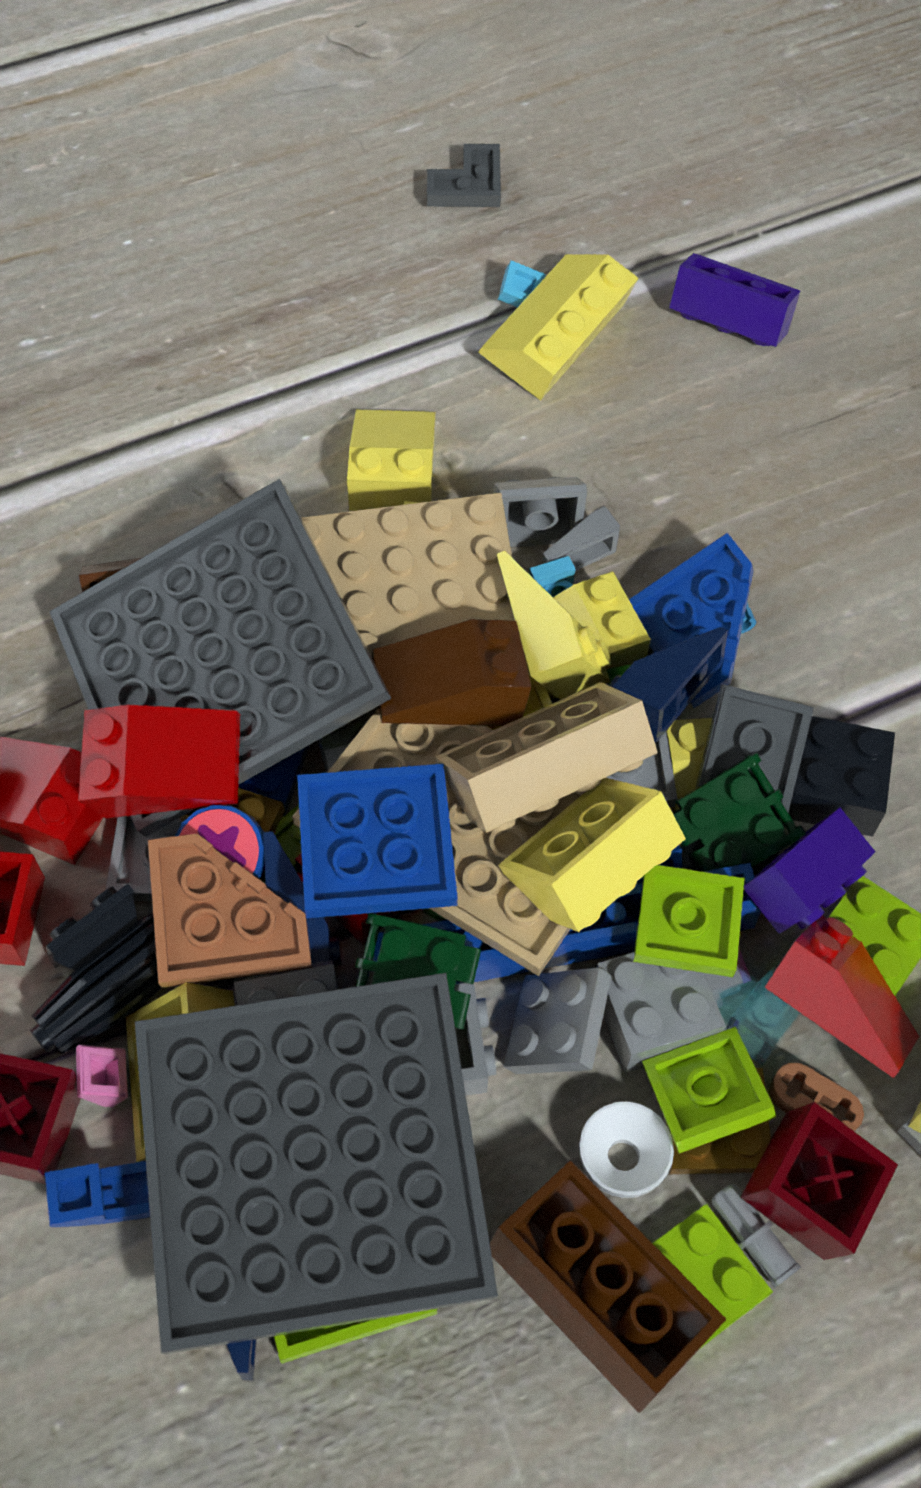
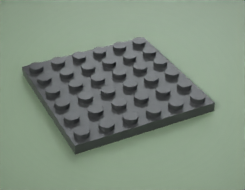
[49,479,391,837]
[135,973,498,1354]

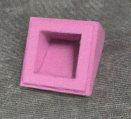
[76,1045,128,1107]

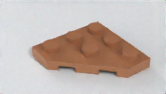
[148,834,312,988]

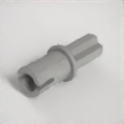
[712,1184,801,1288]

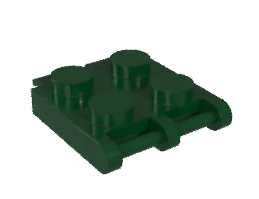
[673,752,806,872]
[355,913,481,1029]

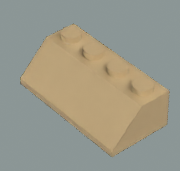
[435,682,658,833]

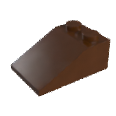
[372,619,532,726]

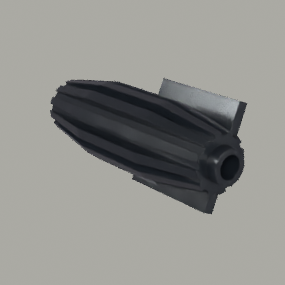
[29,884,162,1055]

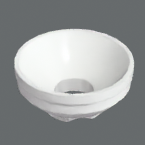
[579,1102,674,1198]

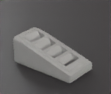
[542,505,620,570]

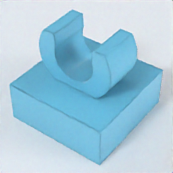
[529,556,576,597]

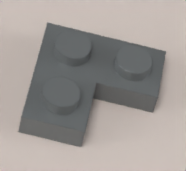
[427,144,501,207]

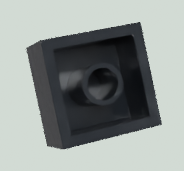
[788,716,895,837]

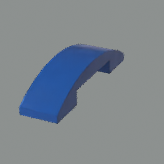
[45,1161,150,1227]

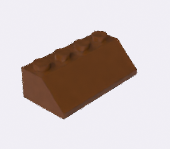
[490,1160,727,1414]

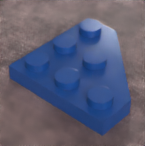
[629,533,754,708]

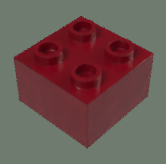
[0,1053,81,1185]
[740,1102,899,1260]

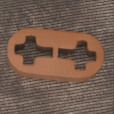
[769,1063,864,1132]

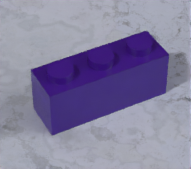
[669,253,801,347]
[744,807,876,934]

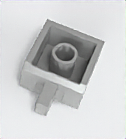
[596,953,744,1074]

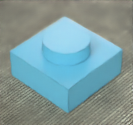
[498,261,546,307]

